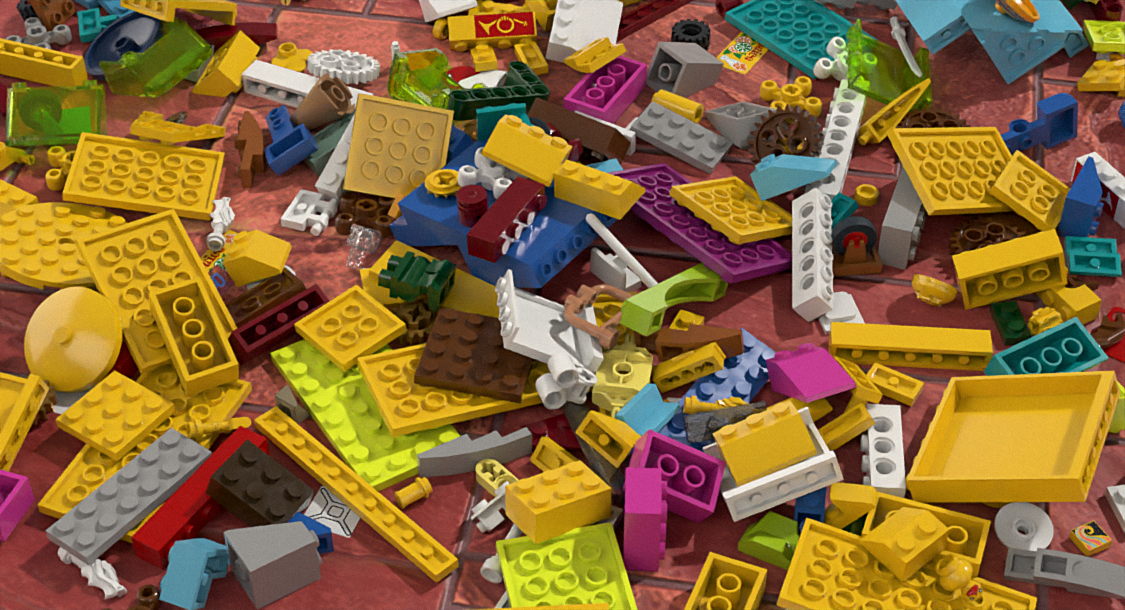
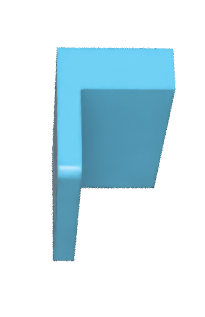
[615,383,681,436]

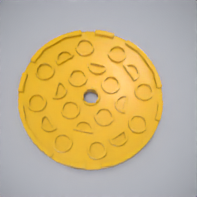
[0,202,128,290]

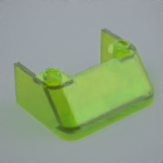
[99,18,213,97]

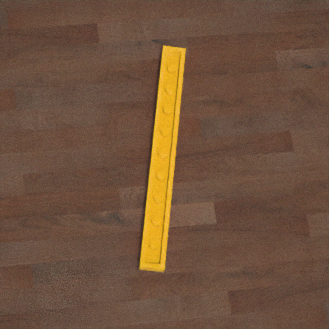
[254,406,459,583]

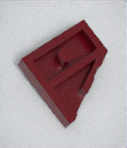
[522,411,593,456]

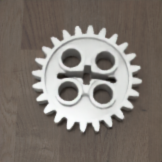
[307,49,380,84]

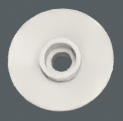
[994,502,1054,551]

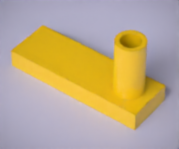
[833,356,883,414]

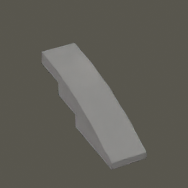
[417,427,532,477]

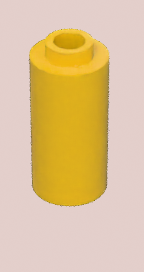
[651,89,704,124]

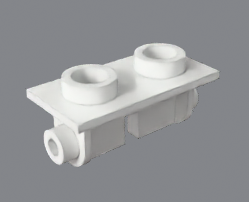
[470,481,517,534]

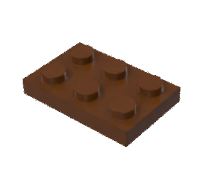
[225,267,306,328]

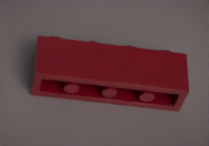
[466,176,547,263]
[228,284,330,365]

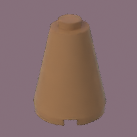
[291,74,355,131]

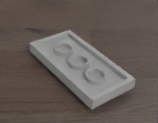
[630,101,733,175]

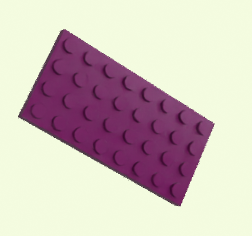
[608,163,792,283]

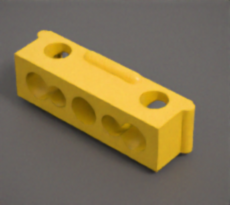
[651,342,726,393]

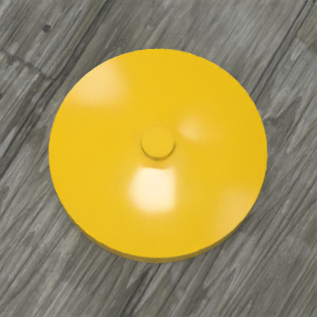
[24,287,122,393]

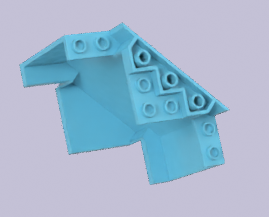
[895,0,1089,84]

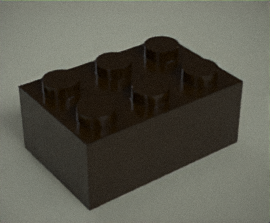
[205,439,315,527]

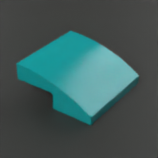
[1064,236,1122,277]

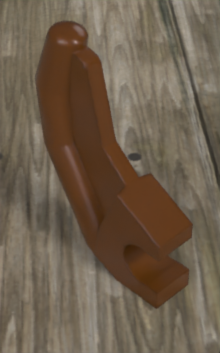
[1090,314,1125,349]

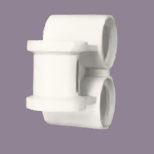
[535,352,597,410]

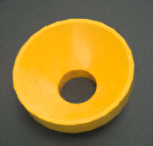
[911,274,958,307]

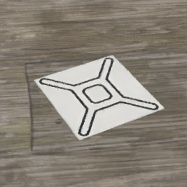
[304,486,360,538]

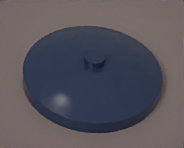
[84,12,164,81]

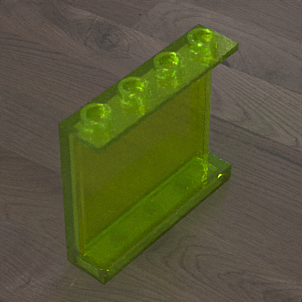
[846,19,932,113]

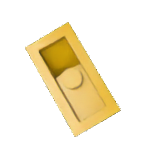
[823,482,876,529]

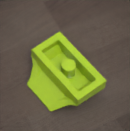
[738,511,799,570]

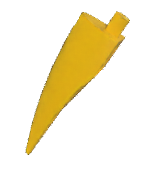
[858,78,931,145]

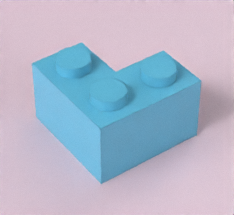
[159,538,229,610]

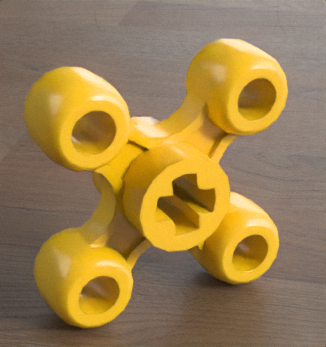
[760,76,822,118]
[45,146,76,191]

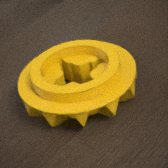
[425,169,462,198]

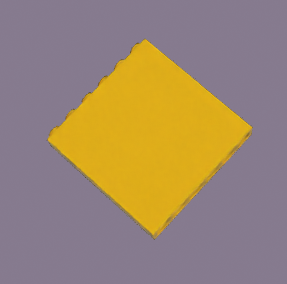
[906,371,1120,503]

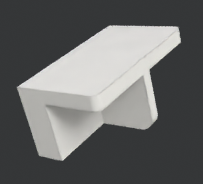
[590,247,642,292]

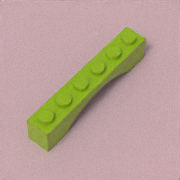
[620,263,728,337]

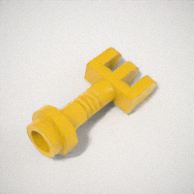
[186,417,251,441]

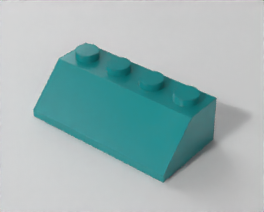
[983,317,1109,376]

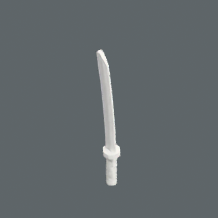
[890,17,923,78]

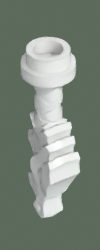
[206,197,235,251]
[58,547,127,600]

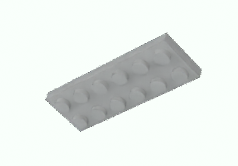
[45,428,212,565]

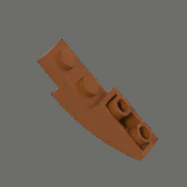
[234,111,266,188]
[633,324,745,362]

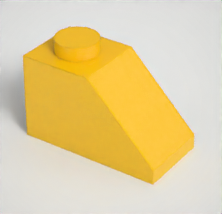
[575,410,641,469]

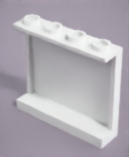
[495,269,604,374]
[703,407,844,522]

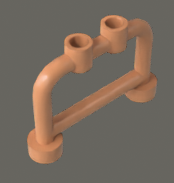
[564,284,633,350]

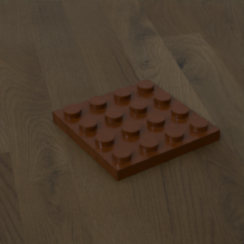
[414,307,534,404]

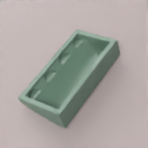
[303,108,356,177]

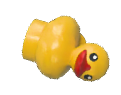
[935,554,983,601]

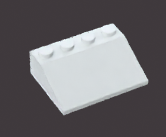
[545,0,623,63]

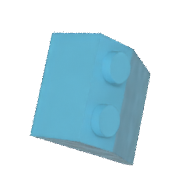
[750,154,838,201]

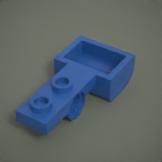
[1001,93,1078,155]
[264,105,319,176]

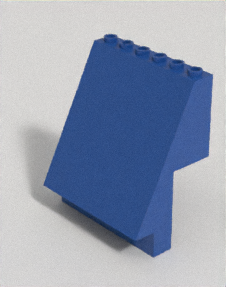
[389,140,618,288]

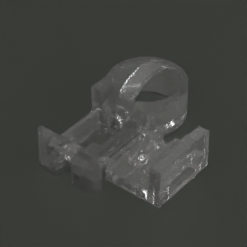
[345,224,381,271]

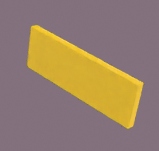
[369,240,500,318]

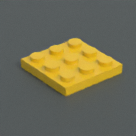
[989,150,1070,231]
[294,285,407,372]
[56,370,176,461]

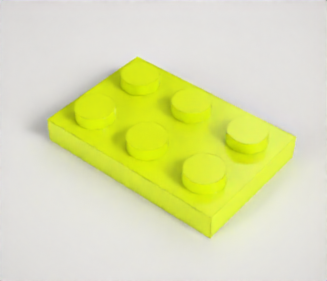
[1083,20,1125,55]

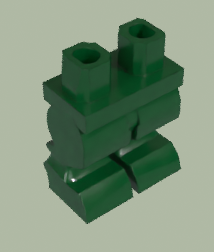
[378,251,456,313]

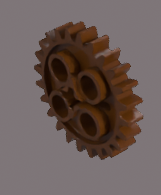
[748,104,824,168]
[896,106,970,128]
[948,216,1026,255]

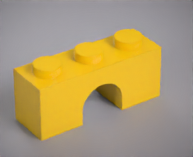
[1035,266,1101,325]

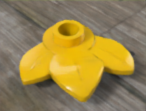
[271,42,313,73]

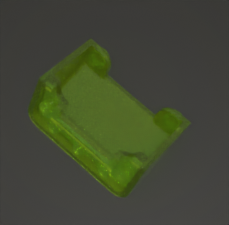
[387,48,489,125]
[5,80,108,146]

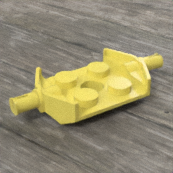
[592,334,653,419]

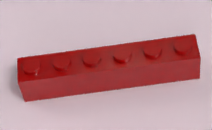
[131,426,270,570]

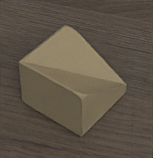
[274,385,310,425]

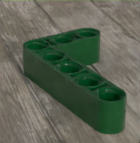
[447,61,550,121]

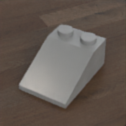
[704,101,781,149]

